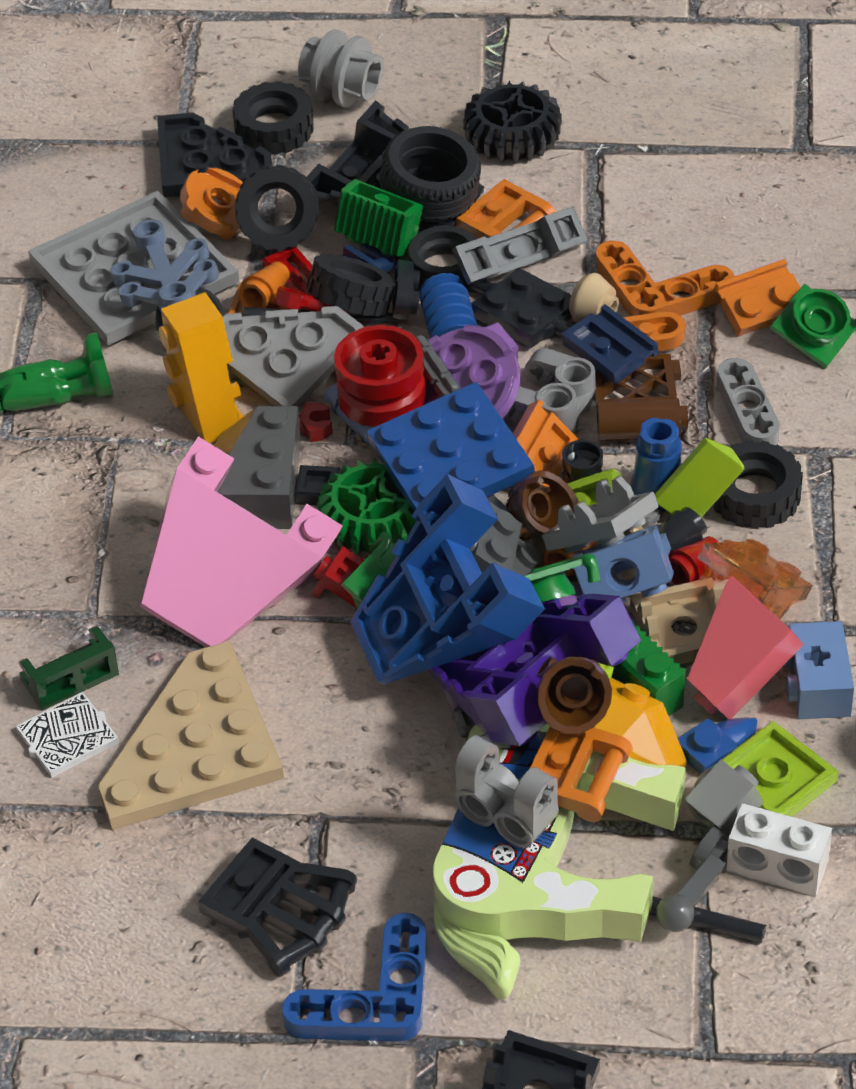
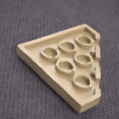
[98,641,284,830]

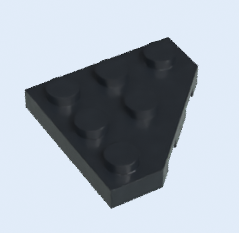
[157,112,272,197]

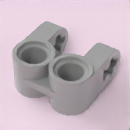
[503,348,596,434]
[455,735,559,848]

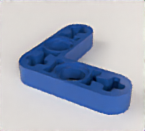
[282,913,427,1041]

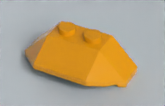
[594,678,687,767]

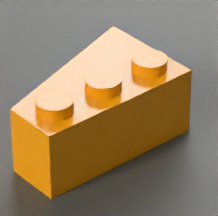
[159,292,245,444]

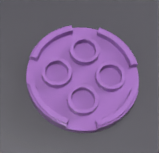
[423,325,520,419]

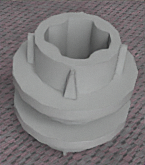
[298,29,384,108]

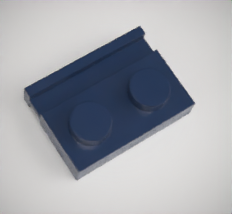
[562,304,659,384]

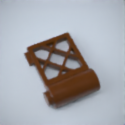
[595,354,688,441]

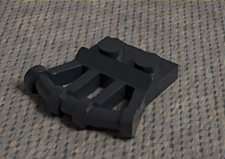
[198,837,358,978]

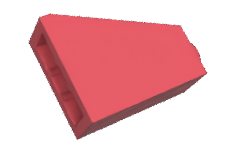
[687,576,804,719]

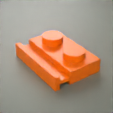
[713,259,800,337]
[513,399,579,487]

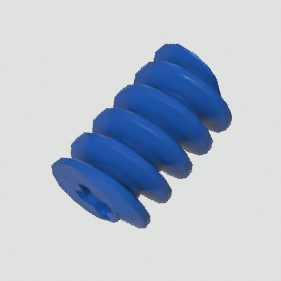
[419,273,477,339]

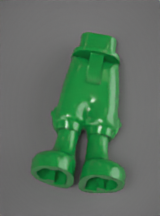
[0,332,114,413]

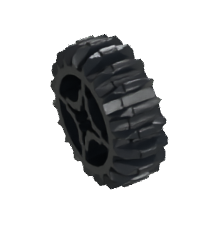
[463,81,562,163]

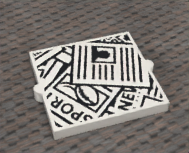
[16,692,119,778]

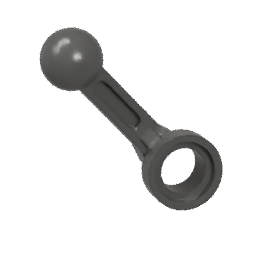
[656,826,728,932]

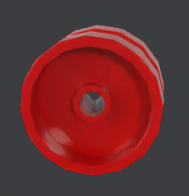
[334,325,426,427]

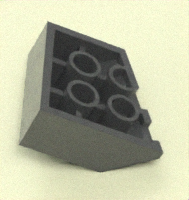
[214,406,301,529]

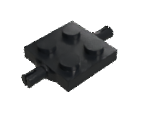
[468,268,573,348]

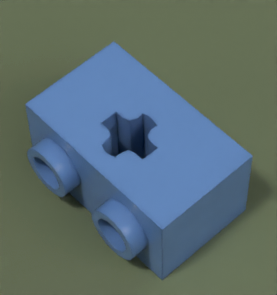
[783,621,854,719]

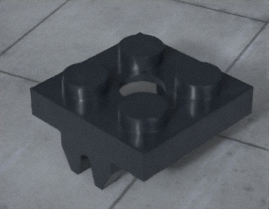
[482,1030,600,1089]

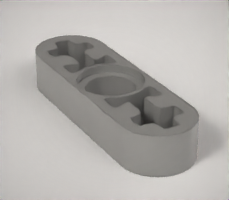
[717,358,780,445]

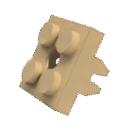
[630,577,724,664]

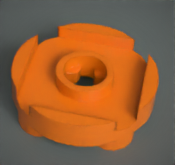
[180,168,243,240]

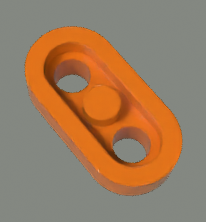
[623,311,686,351]

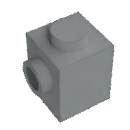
[684,759,764,840]

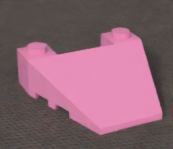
[140,436,343,648]

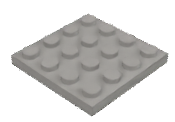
[28,191,239,345]

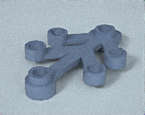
[110,220,219,311]

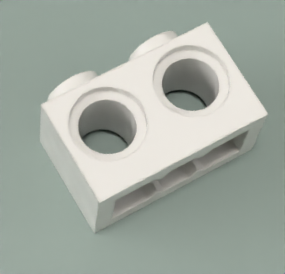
[726,803,832,897]

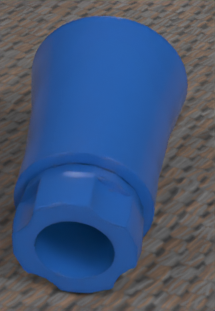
[630,417,682,512]

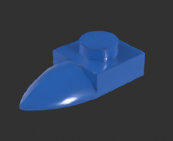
[678,717,758,775]

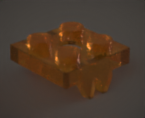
[697,539,813,620]

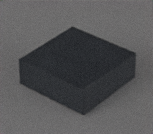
[294,465,341,506]

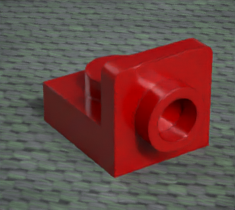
[310,546,364,609]

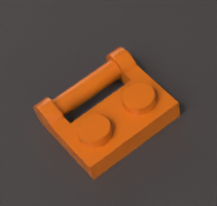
[456,179,556,239]
[530,726,633,822]

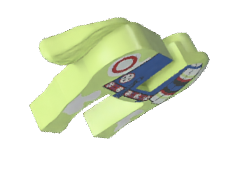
[433,723,686,1000]

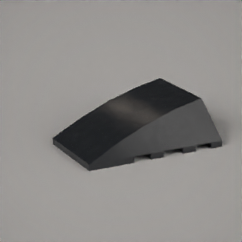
[307,100,484,231]

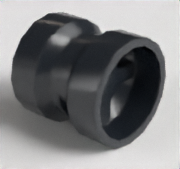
[562,440,603,483]

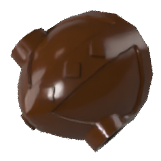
[506,470,579,540]
[536,656,612,734]

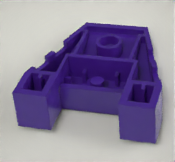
[427,593,642,746]

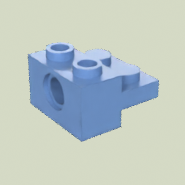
[573,525,674,604]

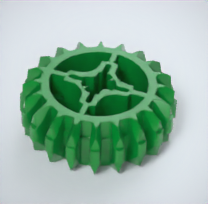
[317,457,417,556]

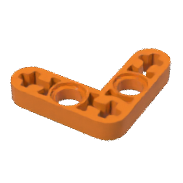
[596,240,734,316]

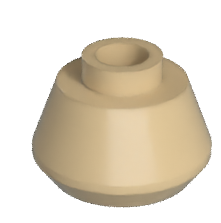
[569,273,619,323]

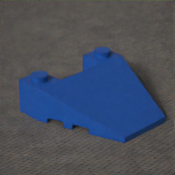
[350,474,545,685]

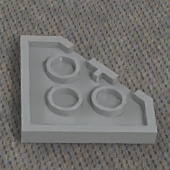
[223,306,364,407]

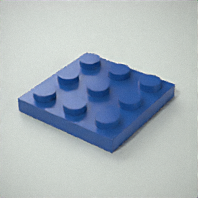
[367,382,535,512]

